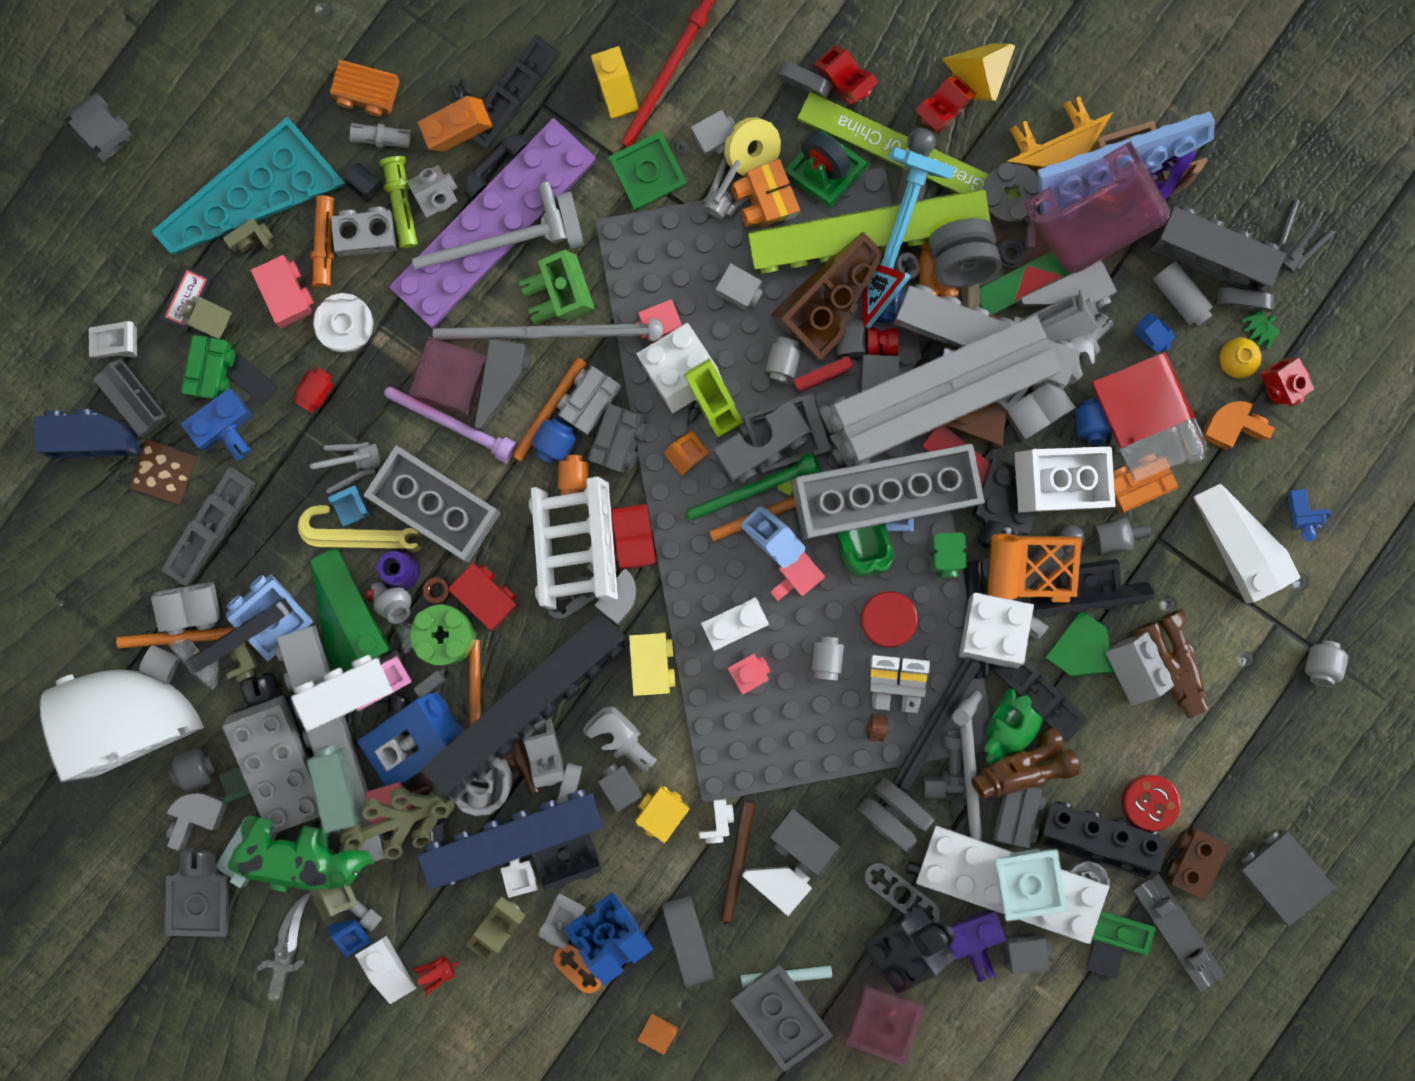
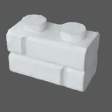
[701,597,769,651]

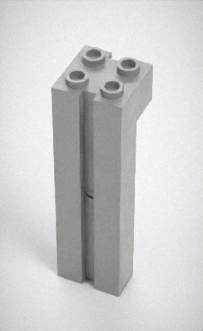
[828,315,1062,465]

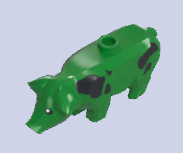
[227,815,375,892]

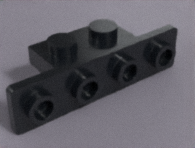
[1031,559,1155,617]

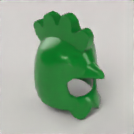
[984,688,1043,765]

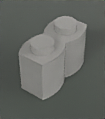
[1006,382,1075,442]
[151,582,221,635]

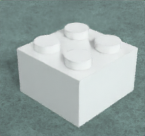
[636,323,724,414]
[959,593,1034,669]

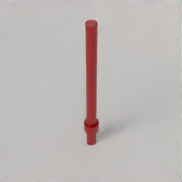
[620,0,715,148]

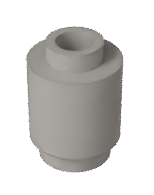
[765,337,801,383]
[811,637,844,681]

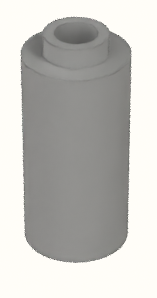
[1152,261,1213,326]

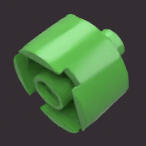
[410,605,476,666]

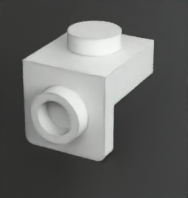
[698,799,734,843]

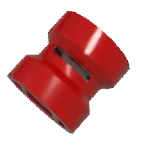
[866,327,898,356]

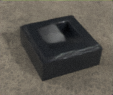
[1085,940,1124,979]

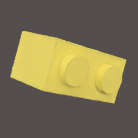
[629,633,675,696]

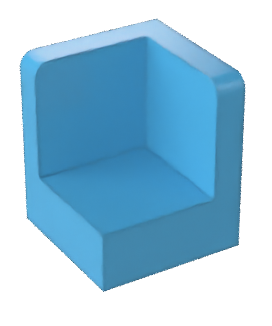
[328,485,372,527]

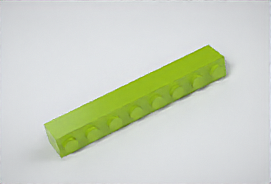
[747,189,990,273]

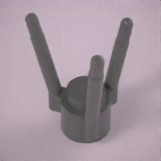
[1277,199,1334,273]

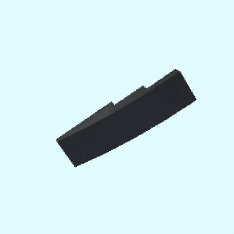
[472,35,561,149]
[989,658,1088,742]

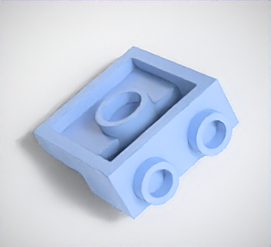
[226,574,313,661]

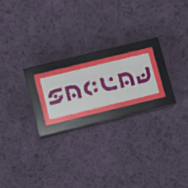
[160,265,214,332]

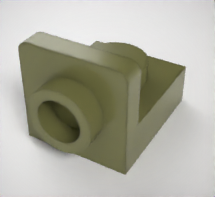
[223,218,274,253]
[225,641,260,683]

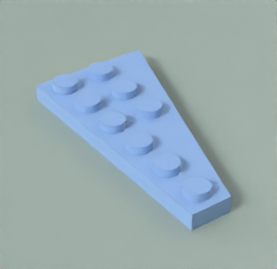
[1038,111,1215,233]

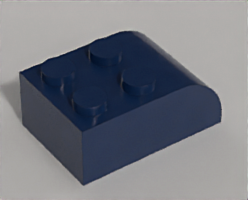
[34,409,140,459]

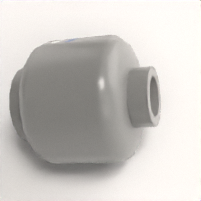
[1305,640,1349,687]

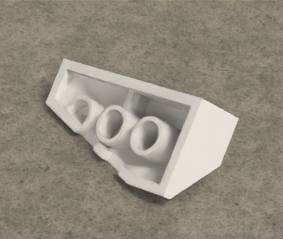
[1193,484,1301,604]

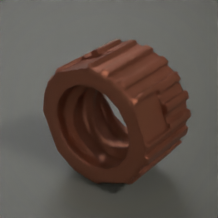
[423,577,450,604]
[867,714,888,742]

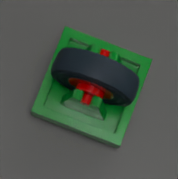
[785,130,867,209]

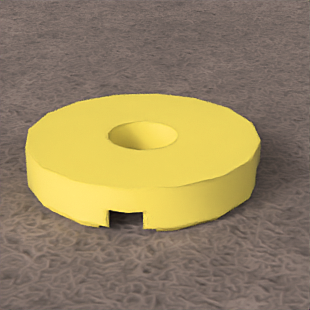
[725,117,781,176]

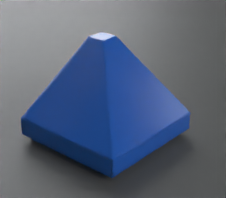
[328,919,372,958]

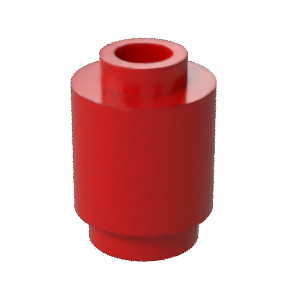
[292,367,334,413]

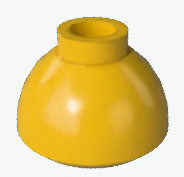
[1219,337,1262,379]

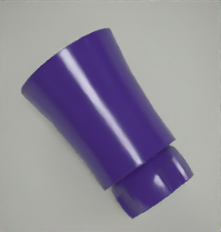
[377,550,420,590]

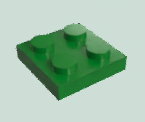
[608,131,688,211]

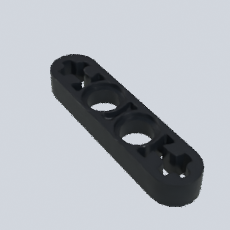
[184,597,293,675]

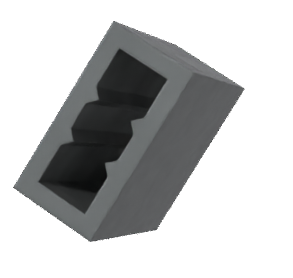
[1236,830,1335,927]

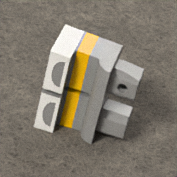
[869,655,930,713]

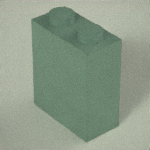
[307,744,362,833]

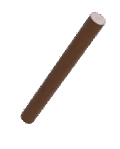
[720,801,755,922]

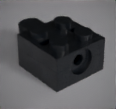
[863,907,955,994]

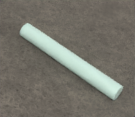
[741,966,832,987]

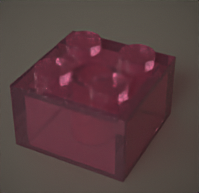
[409,337,487,416]
[845,983,925,1066]

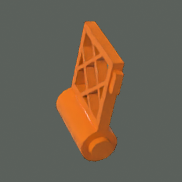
[987,533,1082,602]

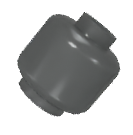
[168,748,216,792]

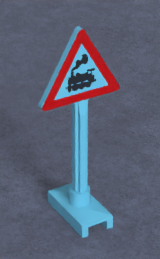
[863,146,955,328]

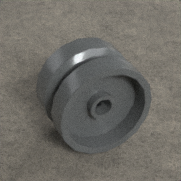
[928,218,1002,288]
[857,777,935,852]

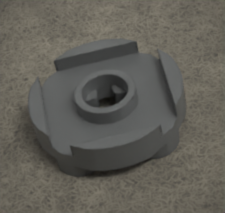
[983,162,1040,224]

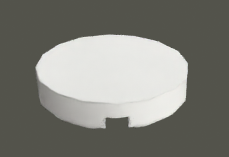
[313,293,374,353]

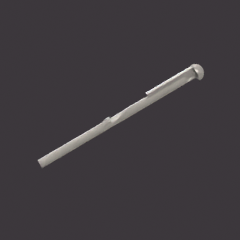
[433,318,663,341]

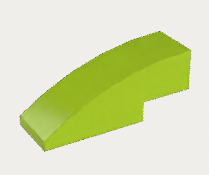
[683,358,743,437]

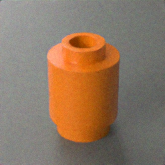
[558,455,589,495]

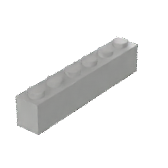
[894,284,1080,389]

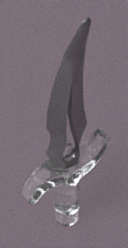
[258,892,311,1002]

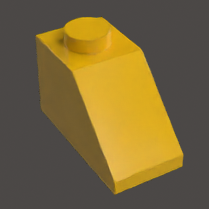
[591,46,639,120]

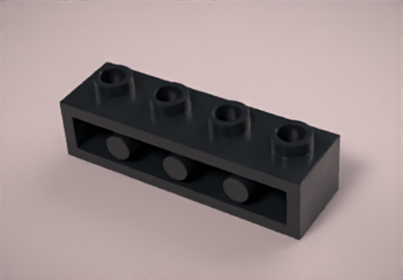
[1036,801,1168,880]

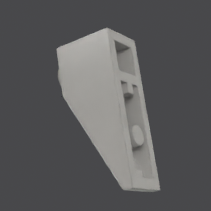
[1017,260,1117,310]

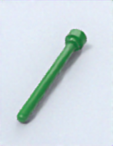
[685,452,822,520]

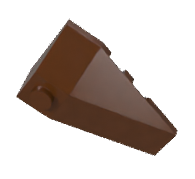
[771,232,884,361]

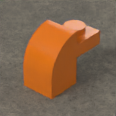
[1199,401,1275,450]

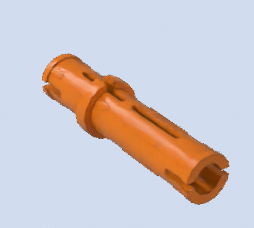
[310,196,334,287]

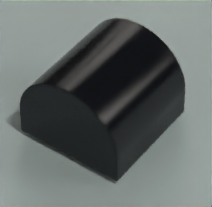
[344,163,382,203]

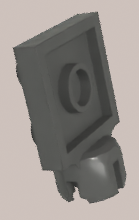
[165,847,229,937]

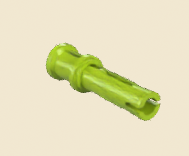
[379,156,418,248]

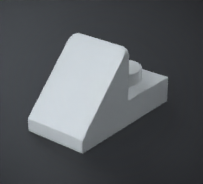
[89,321,137,358]

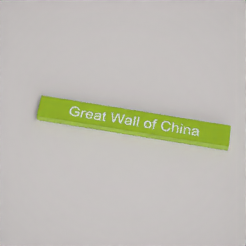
[797,92,1021,201]

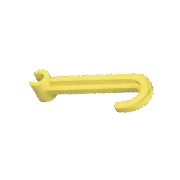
[298,505,422,552]

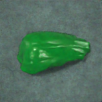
[837,524,894,577]

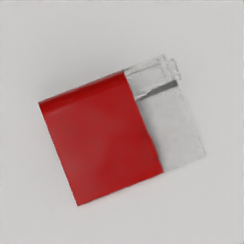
[1091,352,1209,482]

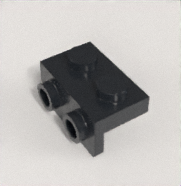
[531,833,601,891]

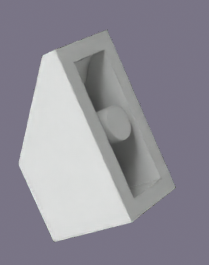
[742,866,812,916]
[355,936,417,1004]

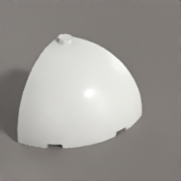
[40,670,204,781]

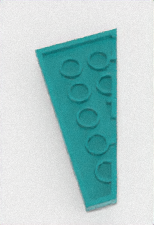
[151,117,346,255]

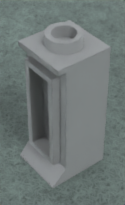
[1014,289,1098,342]

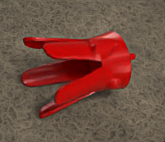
[412,956,459,997]

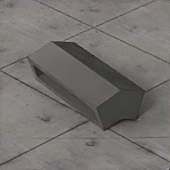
[93,359,167,438]

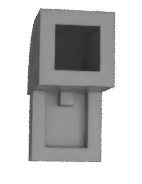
[587,563,637,625]
[524,718,565,788]
[166,792,228,851]

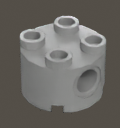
[452,759,512,816]

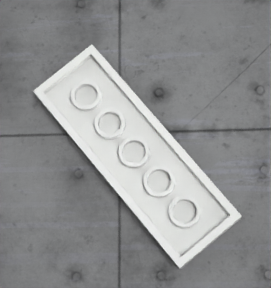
[916,825,1109,944]

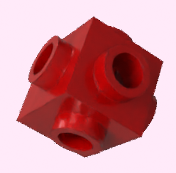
[1260,358,1314,406]

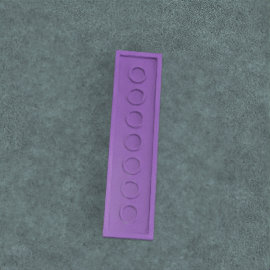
[389,118,597,329]

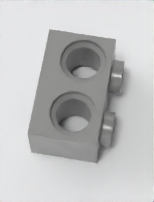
[331,207,398,257]

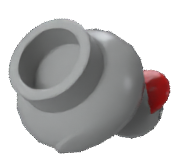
[365,582,411,624]

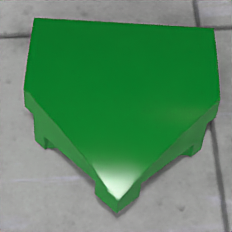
[1046,612,1115,679]

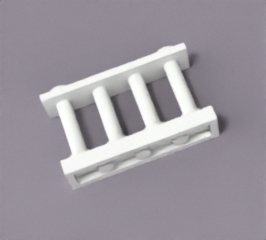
[529,477,618,610]

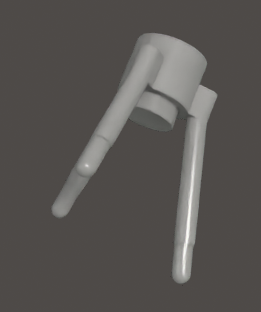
[703,155,749,220]
[310,442,382,494]

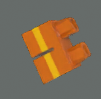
[731,158,800,228]

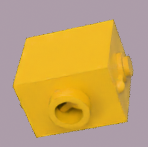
[634,784,690,843]

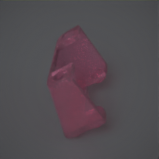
[1023,141,1170,273]

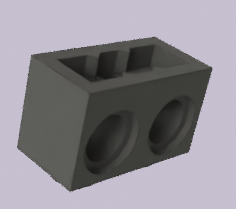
[1002,933,1053,975]

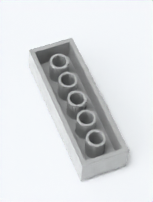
[791,444,985,540]

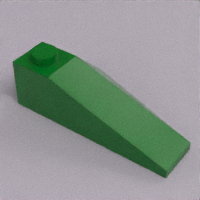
[310,548,393,673]

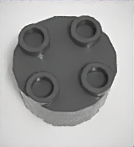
[62,92,132,164]

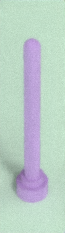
[384,387,517,464]

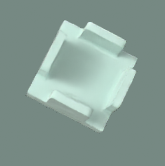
[995,849,1068,921]

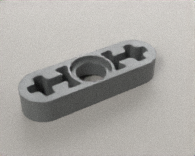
[864,862,940,923]

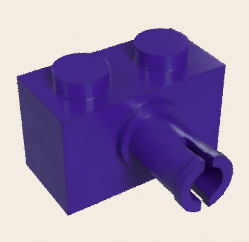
[948,909,1006,982]

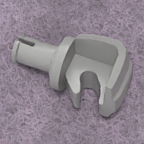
[1067,312,1113,385]
[583,706,657,773]

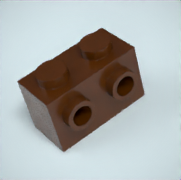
[1165,828,1230,900]

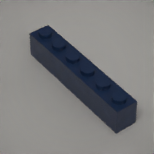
[418,789,605,890]

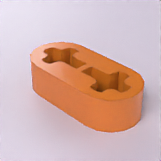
[554,943,602,993]

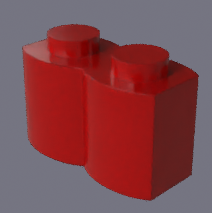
[611,504,656,570]

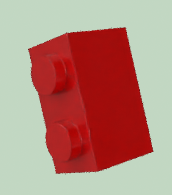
[448,563,518,632]

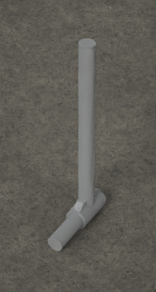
[412,182,567,270]
[953,691,983,841]

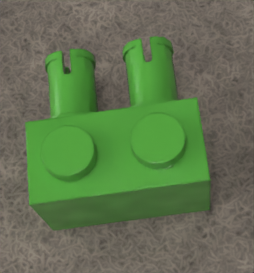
[519,250,595,325]

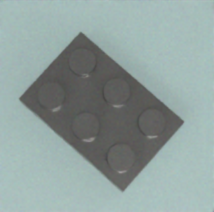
[730,962,833,1072]

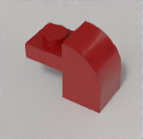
[813,45,879,105]
[915,74,977,134]

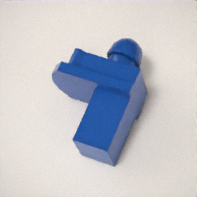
[1134,312,1175,353]
[1287,489,1331,542]

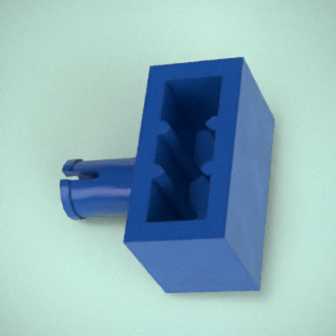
[181,388,253,461]

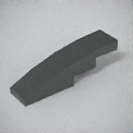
[161,467,256,587]

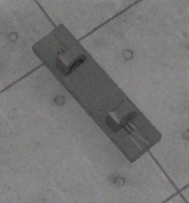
[1132,874,1226,992]

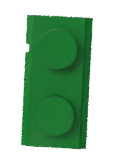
[181,335,235,401]
[929,533,966,579]

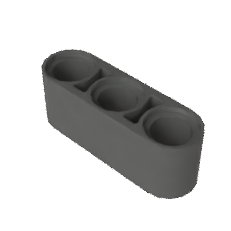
[662,895,715,988]

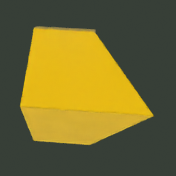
[942,44,1015,101]

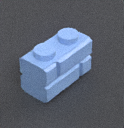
[741,506,805,568]

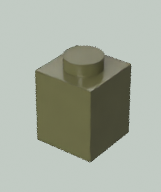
[180,296,232,339]

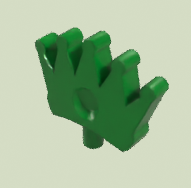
[1241,311,1280,350]

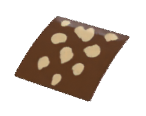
[129,439,197,505]

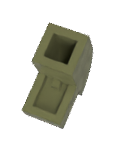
[466,897,526,964]

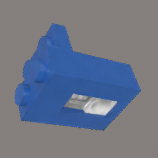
[357,691,464,786]

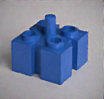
[564,892,653,986]

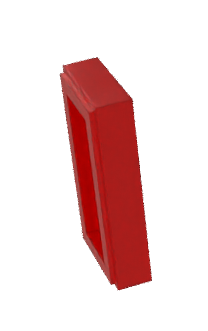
[792,356,853,394]

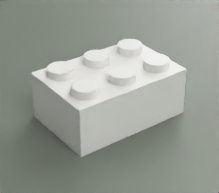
[1014,447,1115,513]
[291,655,393,731]

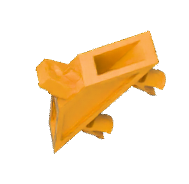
[1005,97,1113,173]

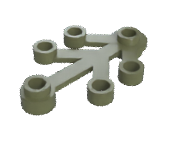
[340,788,454,860]

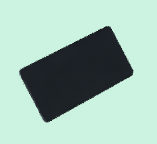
[226,353,278,405]

